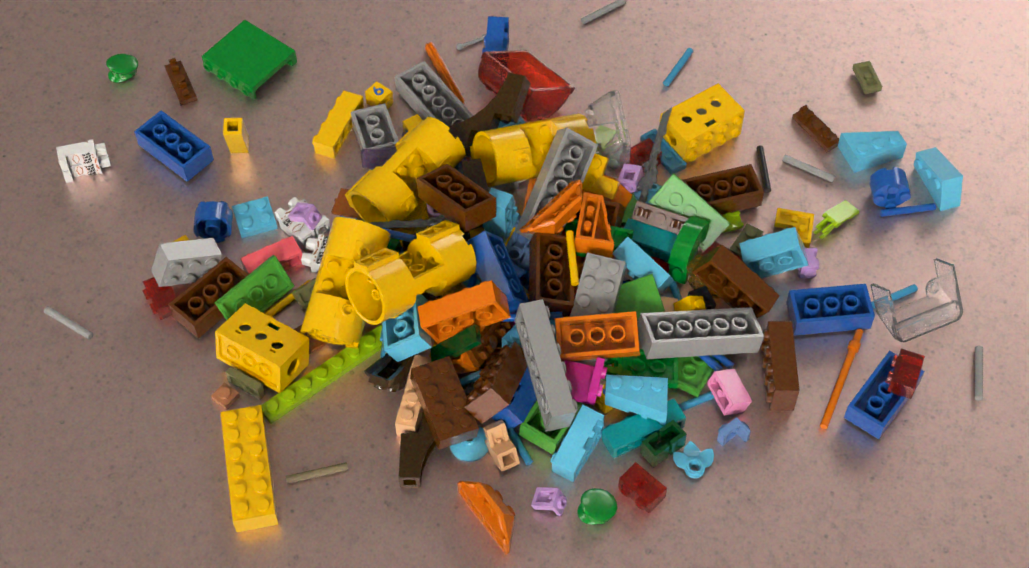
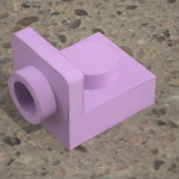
[288,202,322,230]
[531,487,567,516]

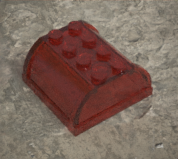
[478,50,575,121]

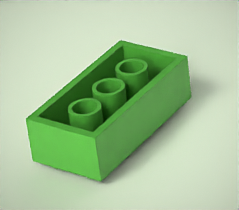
[519,401,588,455]

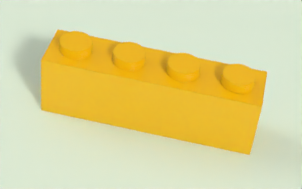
[312,90,364,159]

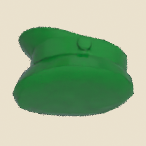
[106,54,138,83]
[577,488,617,525]

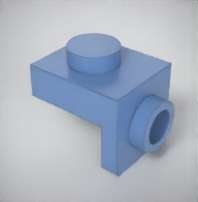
[717,417,751,446]

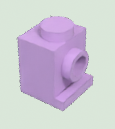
[618,164,644,193]
[797,248,819,279]

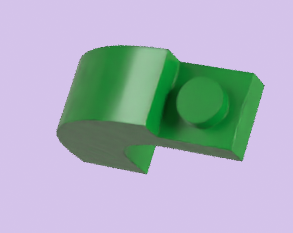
[668,216,710,284]

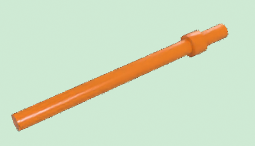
[820,329,863,429]

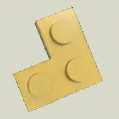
[582,154,620,200]
[774,208,814,248]

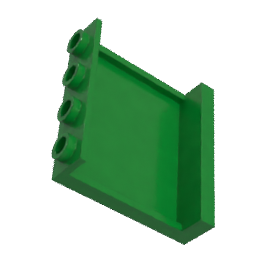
[202,20,297,99]

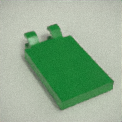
[602,349,678,389]

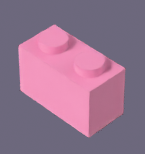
[707,369,752,416]

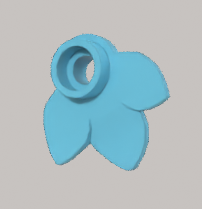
[673,441,714,479]

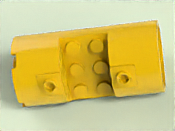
[470,113,596,187]
[345,117,466,230]
[300,217,391,349]
[345,220,476,325]

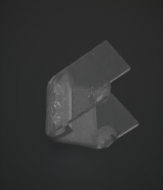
[585,90,631,178]
[870,258,963,343]

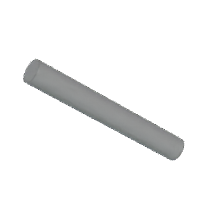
[581,0,626,24]
[782,154,835,183]
[44,306,93,339]
[975,346,983,401]

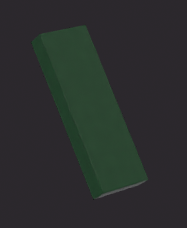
[430,324,481,362]

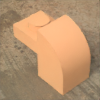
[483,419,520,472]

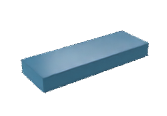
[640,129,687,175]

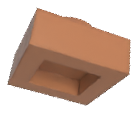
[211,382,240,410]

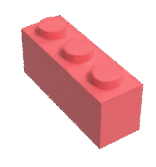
[240,236,303,274]

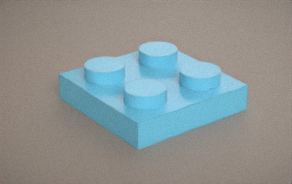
[232,196,278,238]

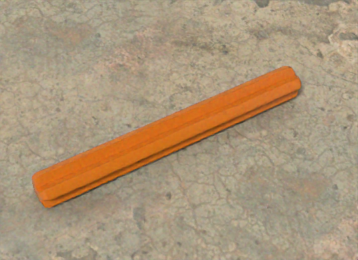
[425,42,465,104]

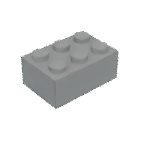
[351,103,398,165]
[151,238,222,287]

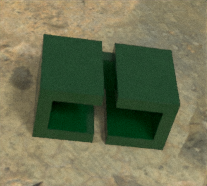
[640,420,687,468]

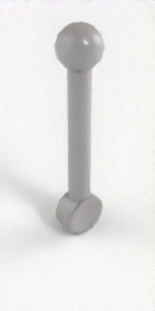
[456,34,486,50]

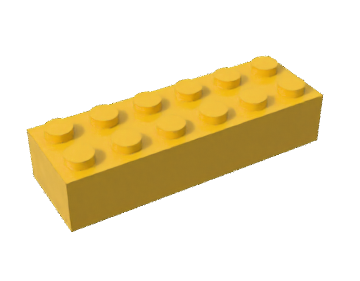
[220,405,279,532]

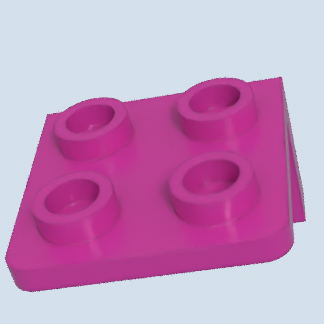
[564,357,607,405]

